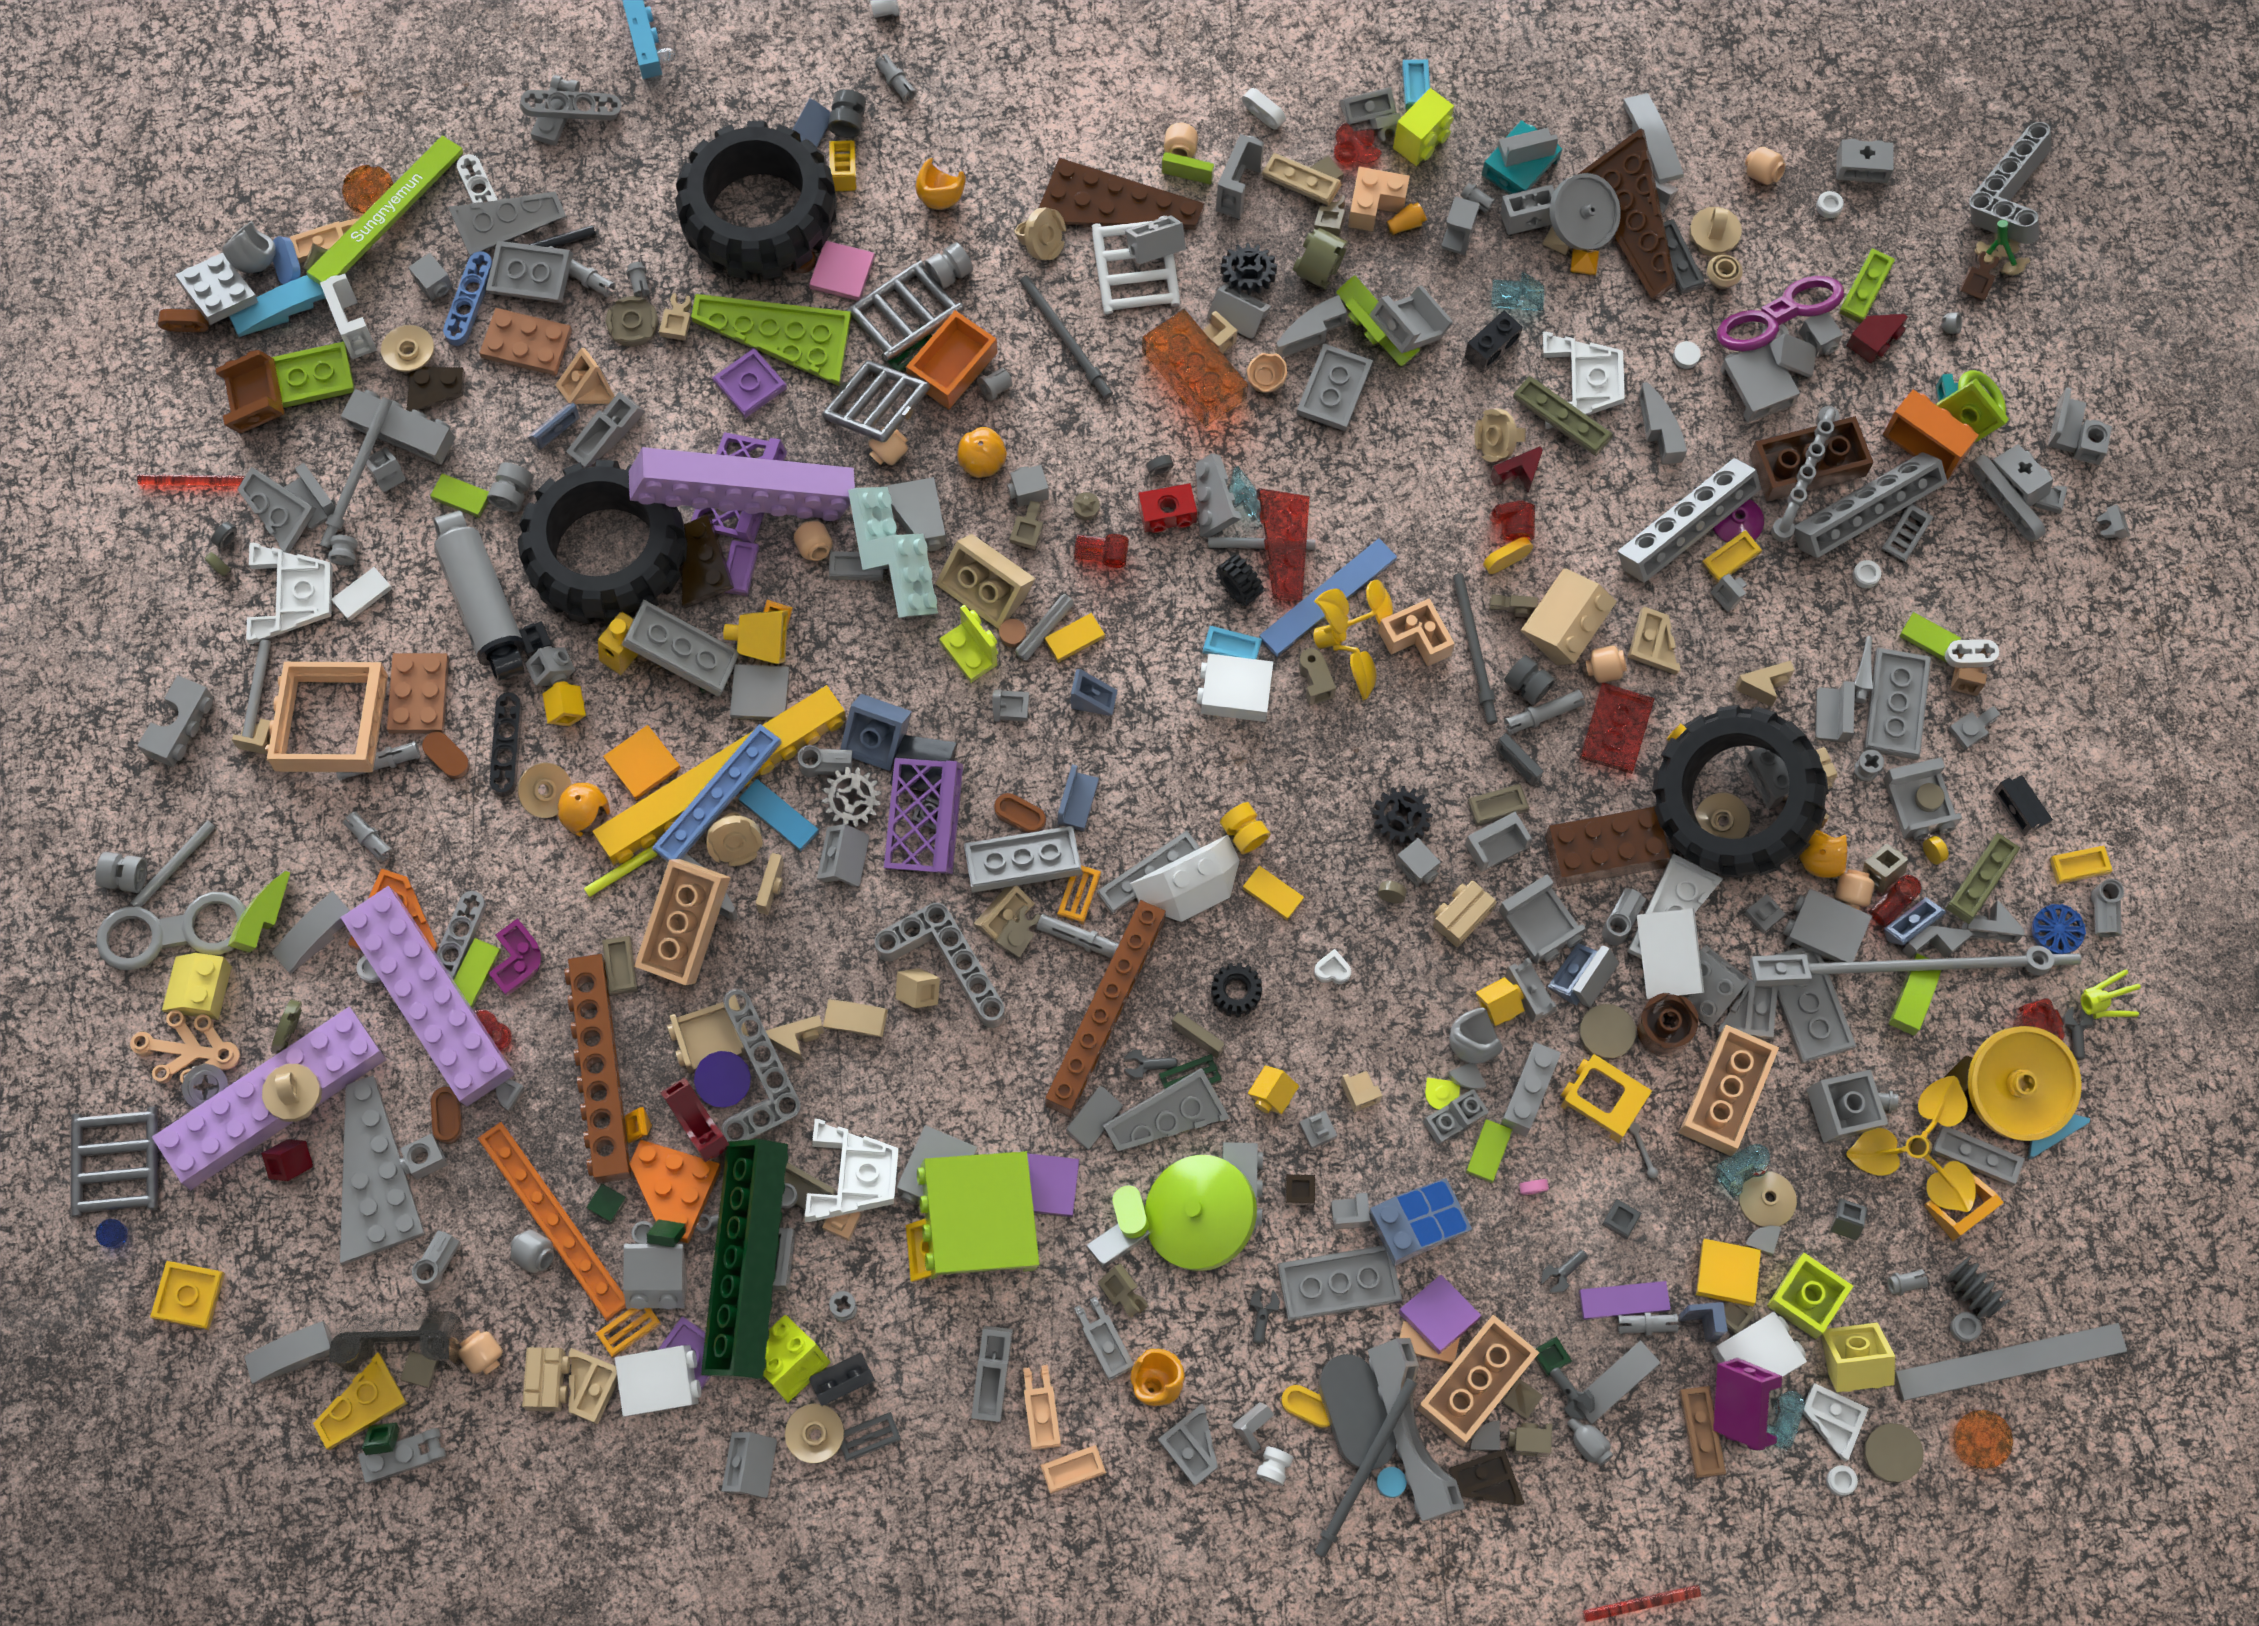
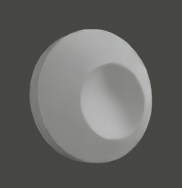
[1550,173,1620,250]

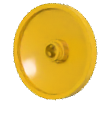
[1968,1026,2082,1141]

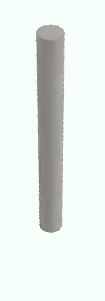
[1208,537,1315,550]
[242,639,271,738]
[130,820,216,907]

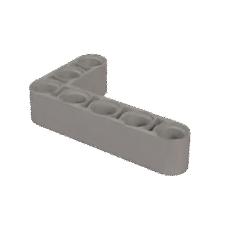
[1969,122,2051,244]
[875,903,1005,1028]
[721,989,800,1141]

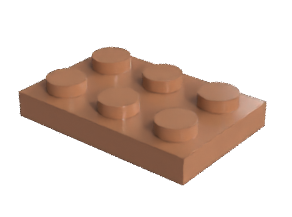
[479,308,572,376]
[387,653,449,734]

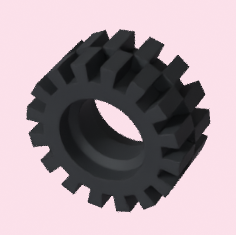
[1216,554,1264,606]
[1211,963,1262,1017]

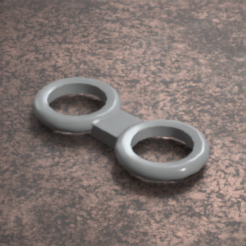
[96,892,246,970]

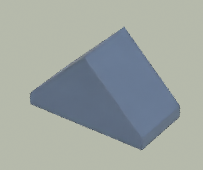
[1071,669,1118,716]

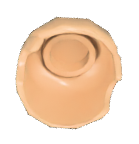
[1247,353,1287,393]

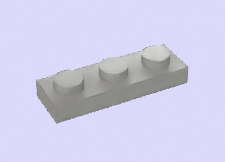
[1932,1126,2025,1187]

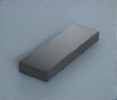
[1663,219,1705,296]

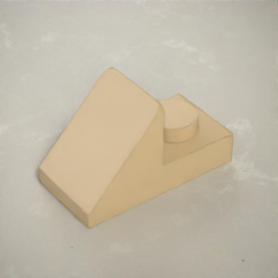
[1735,661,1795,706]
[766,1015,824,1061]

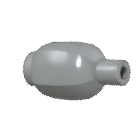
[1567,1418,1613,1466]

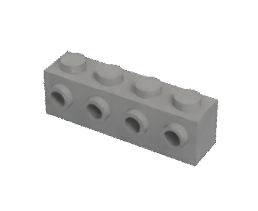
[341,389,456,465]

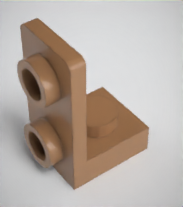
[1950,648,1987,696]

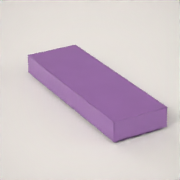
[1579,1281,1671,1320]

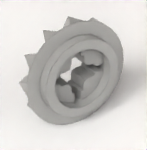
[180,1063,228,1108]

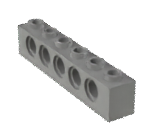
[1794,452,1948,558]
[1617,458,1761,583]

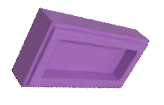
[724,540,759,596]

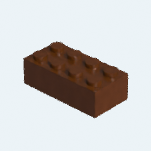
[1749,416,1874,502]
[1545,806,1670,888]

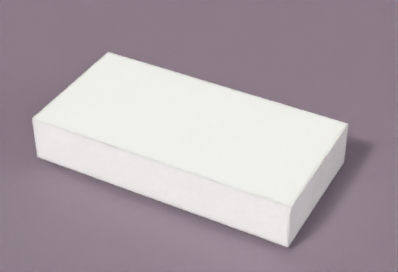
[331,567,392,622]

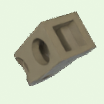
[1299,648,1336,706]

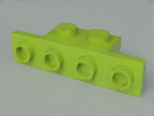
[1336,275,1420,367]

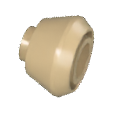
[1707,255,1743,289]

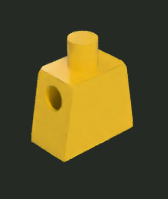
[723,610,788,664]
[598,612,638,676]

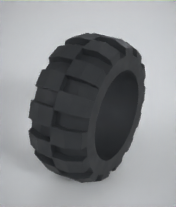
[675,121,837,280]
[517,460,688,625]
[1652,705,1829,878]

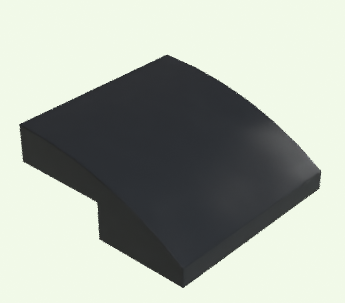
[890,735,958,793]

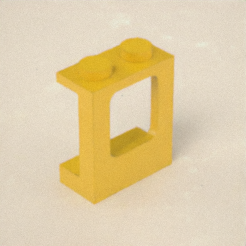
[1560,1054,1652,1143]

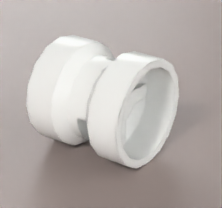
[1256,1446,1293,1486]

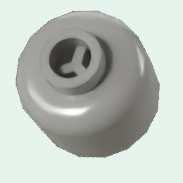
[510,1230,554,1273]

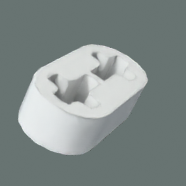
[1242,88,1286,130]
[1945,639,1999,668]

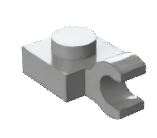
[1948,706,2001,750]

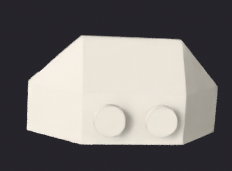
[1130,835,1240,922]

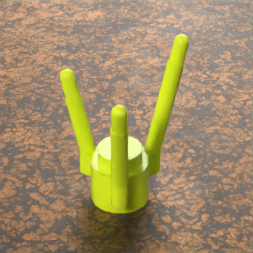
[2081,969,2141,1019]

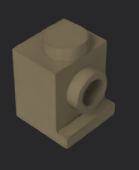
[1863,844,1908,894]
[1508,1423,1552,1457]

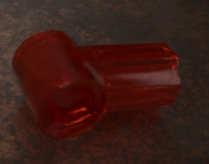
[1074,534,1129,568]
[1868,875,1921,927]

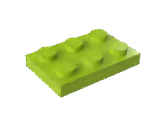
[272,341,355,408]

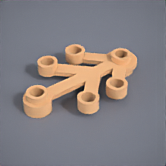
[130,1010,240,1087]

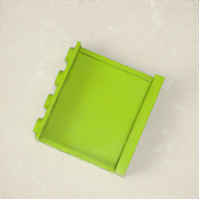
[917,1151,1040,1279]

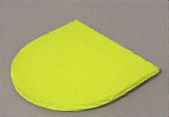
[1425,1077,1460,1110]

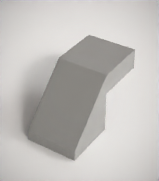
[1903,926,1973,958]

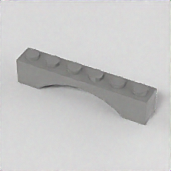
[1368,1338,1465,1521]

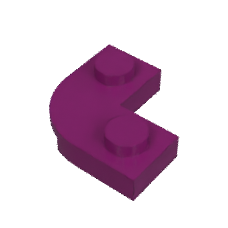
[489,918,541,997]

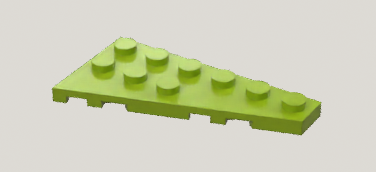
[691,294,852,386]

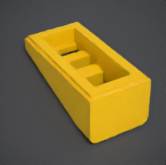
[829,141,856,191]

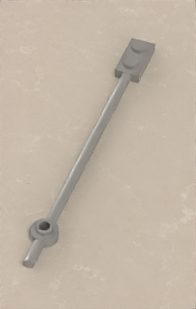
[1749,946,2081,986]

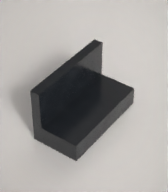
[1994,775,2053,837]

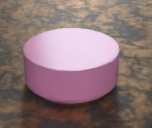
[1519,1179,1549,1195]

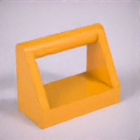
[1924,1172,2004,1241]

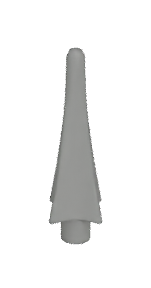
[1854,636,1873,703]

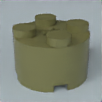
[1293,228,1348,289]

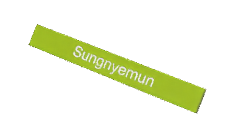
[307,135,463,285]

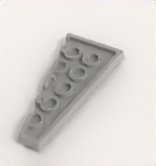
[340,1075,426,1265]

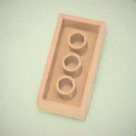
[634,859,731,985]
[1679,1025,1779,1157]
[1417,1315,1539,1448]

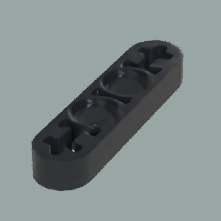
[489,692,523,797]

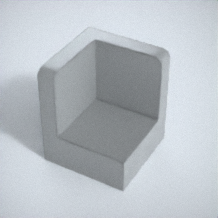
[1331,1193,1370,1230]

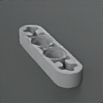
[519,90,621,120]
[1969,455,2046,542]
[436,891,486,980]

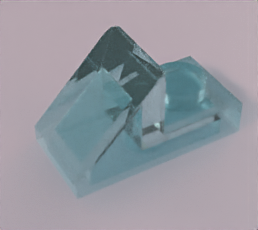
[1491,272,1544,311]
[1229,466,1269,522]

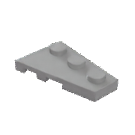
[1195,453,1242,538]
[237,467,317,553]

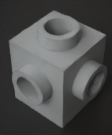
[525,646,575,686]

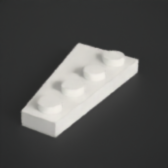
[1627,854,1723,959]

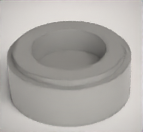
[1950,1312,1982,1343]

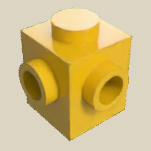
[542,681,586,727]
[1476,977,1525,1026]
[1247,1065,1299,1114]

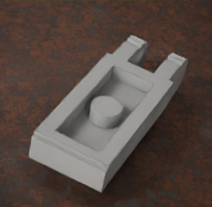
[1074,1297,1134,1382]

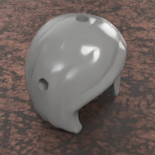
[222,221,276,273]
[1449,1008,1503,1064]

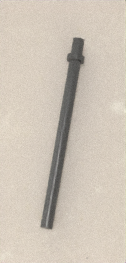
[1314,1378,1418,1558]

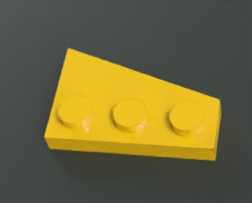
[313,1352,408,1450]

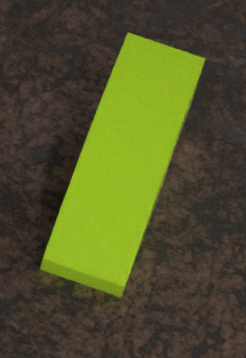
[228,871,290,952]
[1888,953,1941,1036]

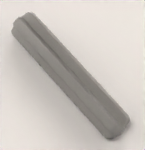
[1016,594,1074,661]

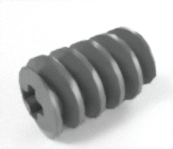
[1945,1255,2010,1320]

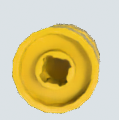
[1220,802,1271,854]

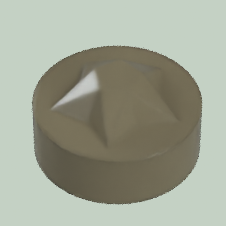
[1073,492,1100,520]

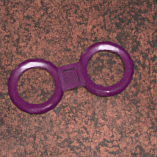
[1717,276,1844,352]

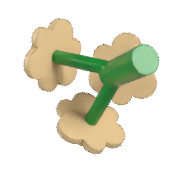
[1975,220,2030,275]

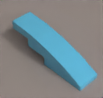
[229,275,326,337]

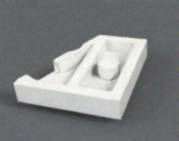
[1801,1383,1869,1461]

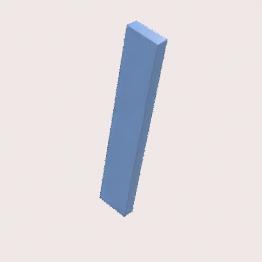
[1259,538,1397,657]
[652,724,782,862]

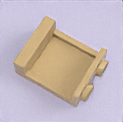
[667,995,749,1074]

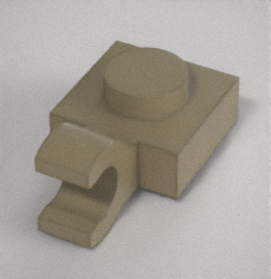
[1010,501,1043,550]
[1097,1264,1148,1318]

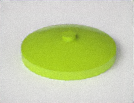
[1145,1155,1257,1271]

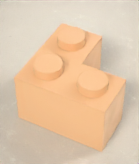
[1348,167,1410,231]
[1379,598,1455,667]

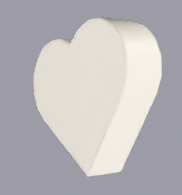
[1314,949,1351,984]

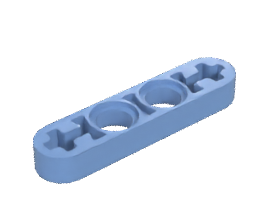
[443,251,492,346]

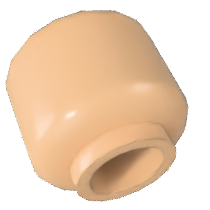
[1164,123,1198,158]
[1745,147,1786,185]
[869,426,908,465]
[794,521,833,561]
[1586,645,1627,683]
[1835,869,1875,910]
[458,1330,503,1375]

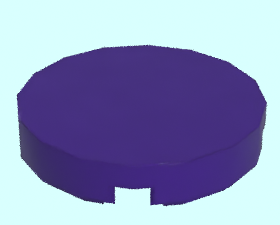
[694,1051,751,1108]

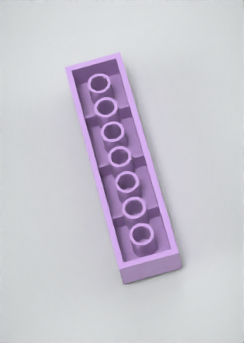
[629,447,855,521]
[340,886,515,1107]
[152,1006,387,1190]

